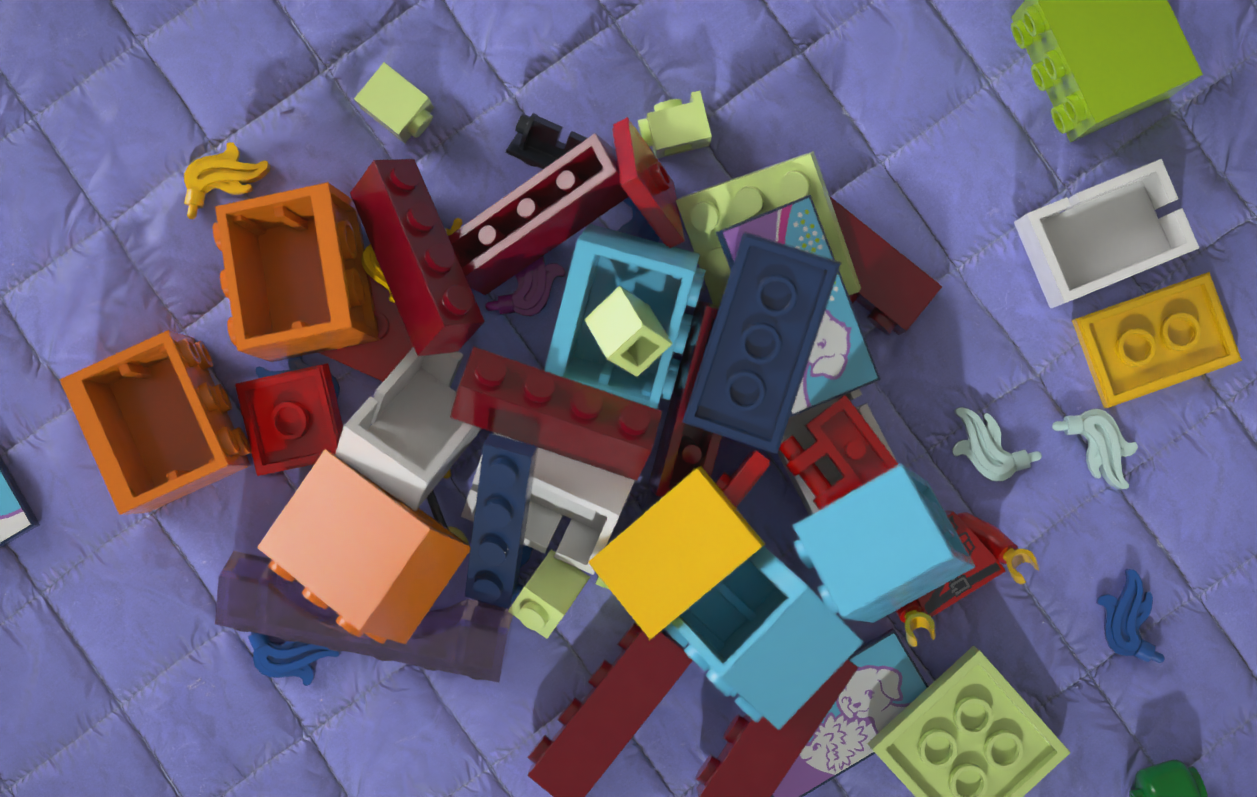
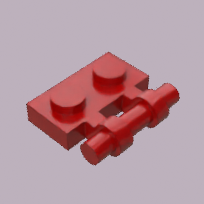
[779,395,899,510]

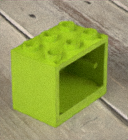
[1011,0,1203,143]

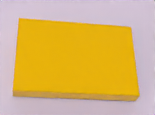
[1072,272,1242,408]
[588,467,765,639]

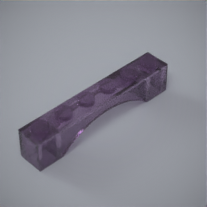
[215,551,514,683]

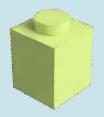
[354,62,434,144]
[584,286,673,377]
[508,550,590,639]

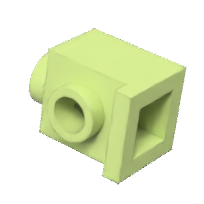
[637,91,712,159]

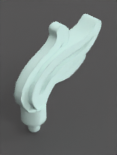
[952,407,1042,481]
[1052,409,1138,489]

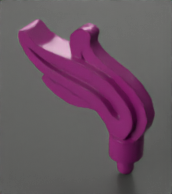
[485,256,565,317]

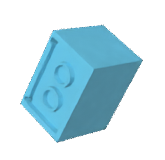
[544,224,706,409]
[793,464,976,623]
[664,546,863,730]

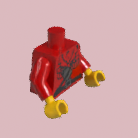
[896,510,1039,647]

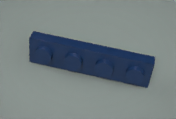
[465,433,538,609]

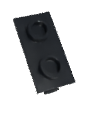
[505,113,587,169]

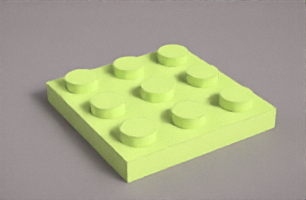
[676,151,861,306]
[867,645,1071,797]

